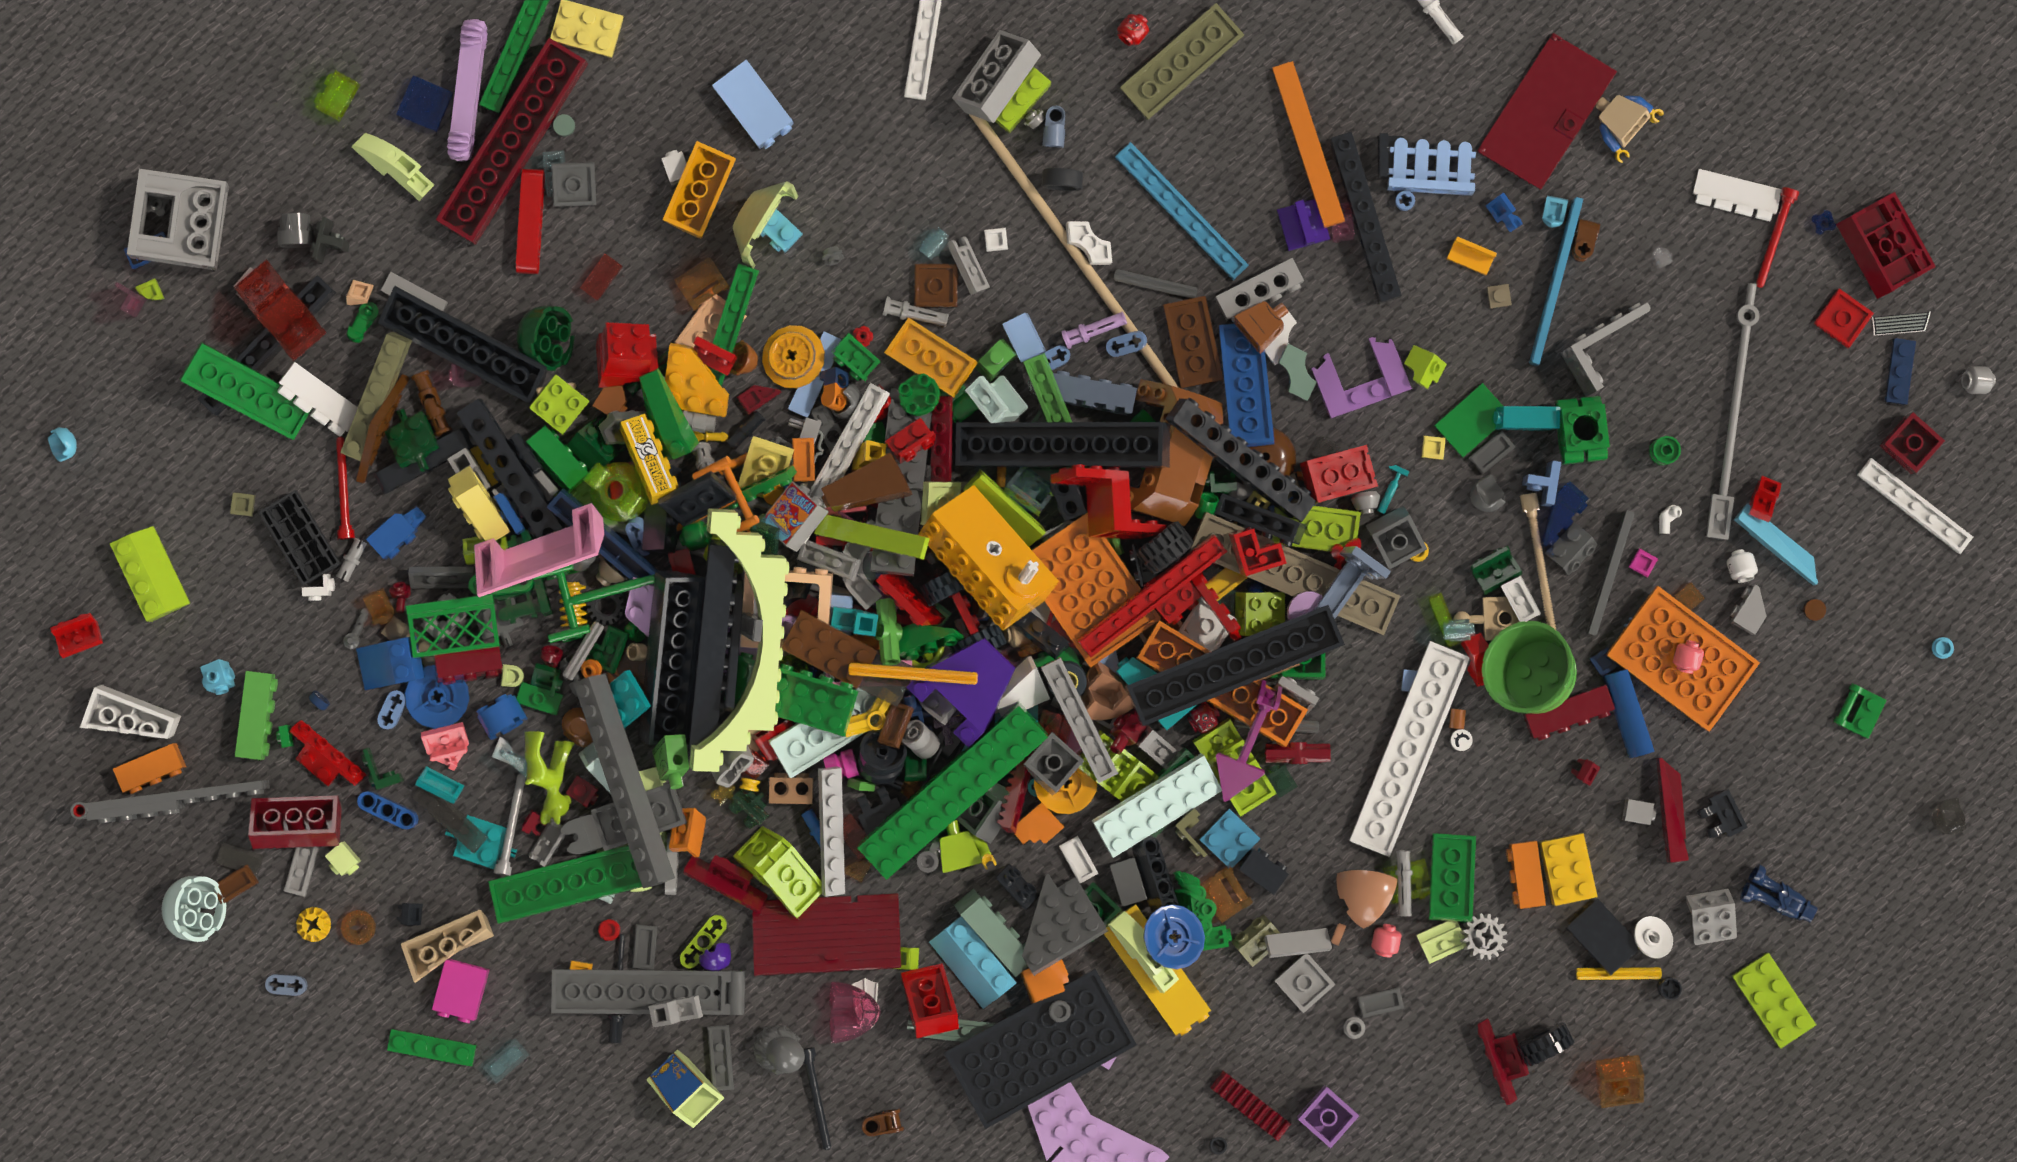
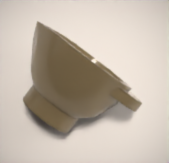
[596,553,628,586]

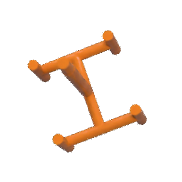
[677,452,764,532]

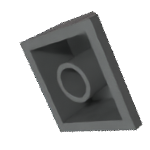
[1366,505,1427,570]

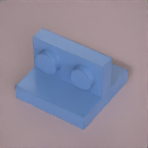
[1522,461,1561,507]

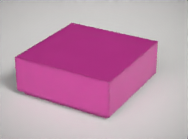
[1628,548,1658,578]

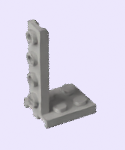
[1561,302,1650,397]

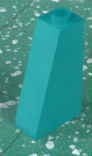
[1116,657,1196,730]

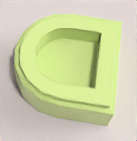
[501,664,524,687]

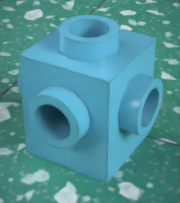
[200,659,235,695]

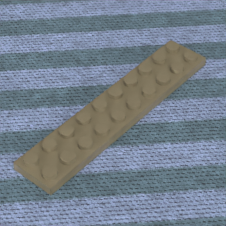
[1188,512,1400,635]

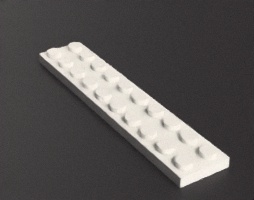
[1349,641,1470,857]

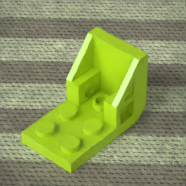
[733,826,822,918]

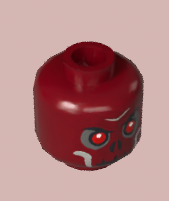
[1187,702,1220,734]

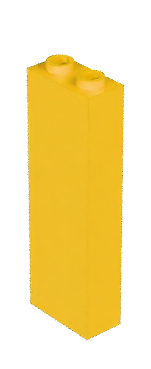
[1104,904,1211,1036]

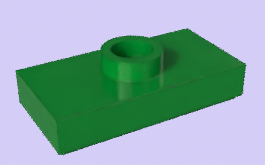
[517,682,564,716]

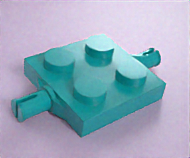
[445,815,517,869]

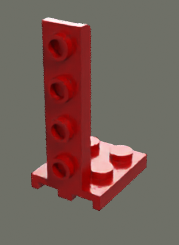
[1143,568,1242,641]

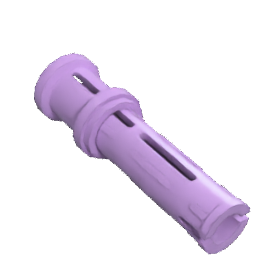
[1062,311,1127,349]

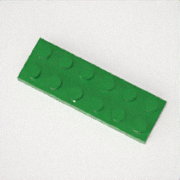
[179,342,313,440]

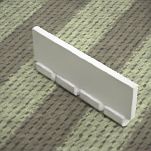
[1693,169,1782,222]
[277,362,358,437]

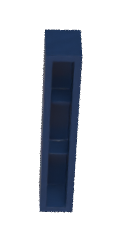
[547,488,659,580]

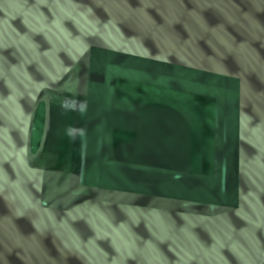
[1266,763,1298,798]

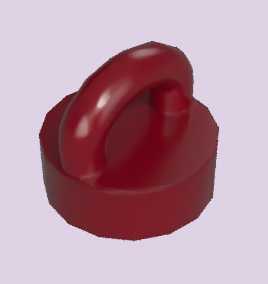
[540,645,563,668]

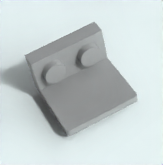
[1686,889,1737,945]

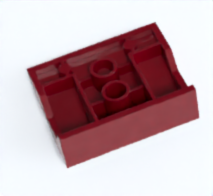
[1836,192,1936,299]

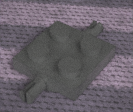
[473,598,524,648]

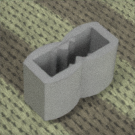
[711,745,754,788]

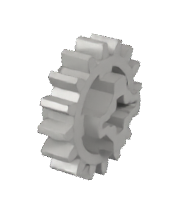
[1460,913,1507,961]

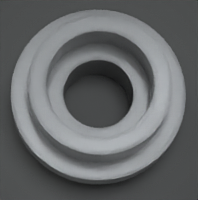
[1343,1017,1365,1039]

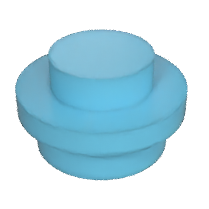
[1932,637,1954,659]

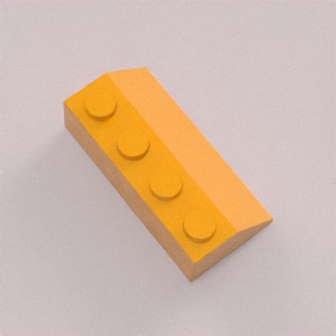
[662,141,736,239]

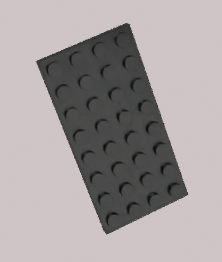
[944,969,1137,1129]

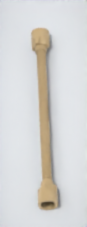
[1520,493,1556,629]

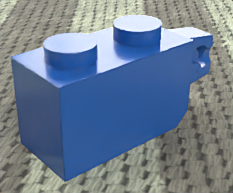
[366,507,426,559]

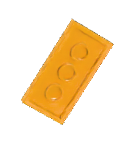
[884,317,978,398]

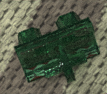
[729,789,769,829]

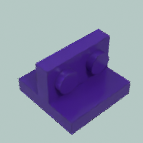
[1277,199,1330,251]

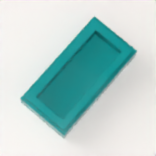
[415,766,464,804]

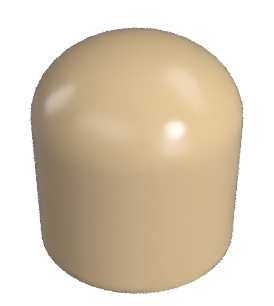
[627,643,647,661]

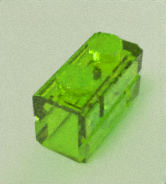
[314,70,360,122]

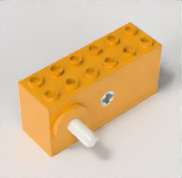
[918,485,1059,631]

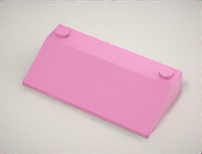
[474,503,604,597]

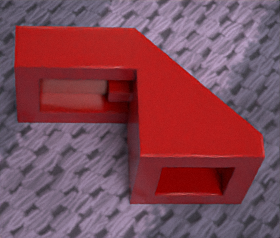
[1461,633,1489,687]

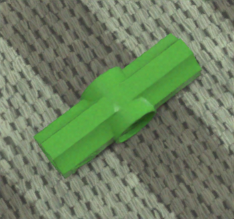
[874,598,902,666]

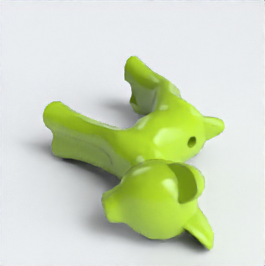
[524,731,574,825]

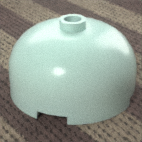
[162,876,226,942]

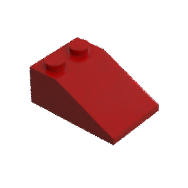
[901,963,959,1038]

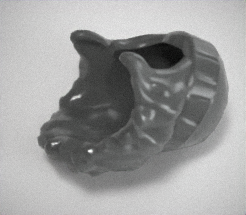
[753,1025,805,1075]

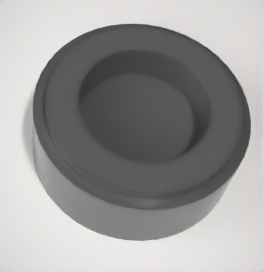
[1049,1000,1071,1022]

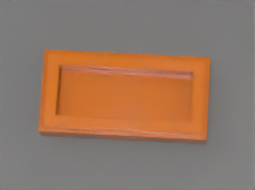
[792,438,815,482]

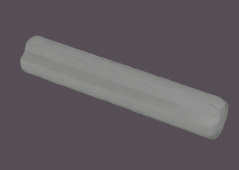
[563,622,604,680]

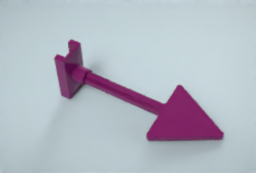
[1216,680,1283,802]

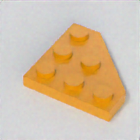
[665,343,729,417]

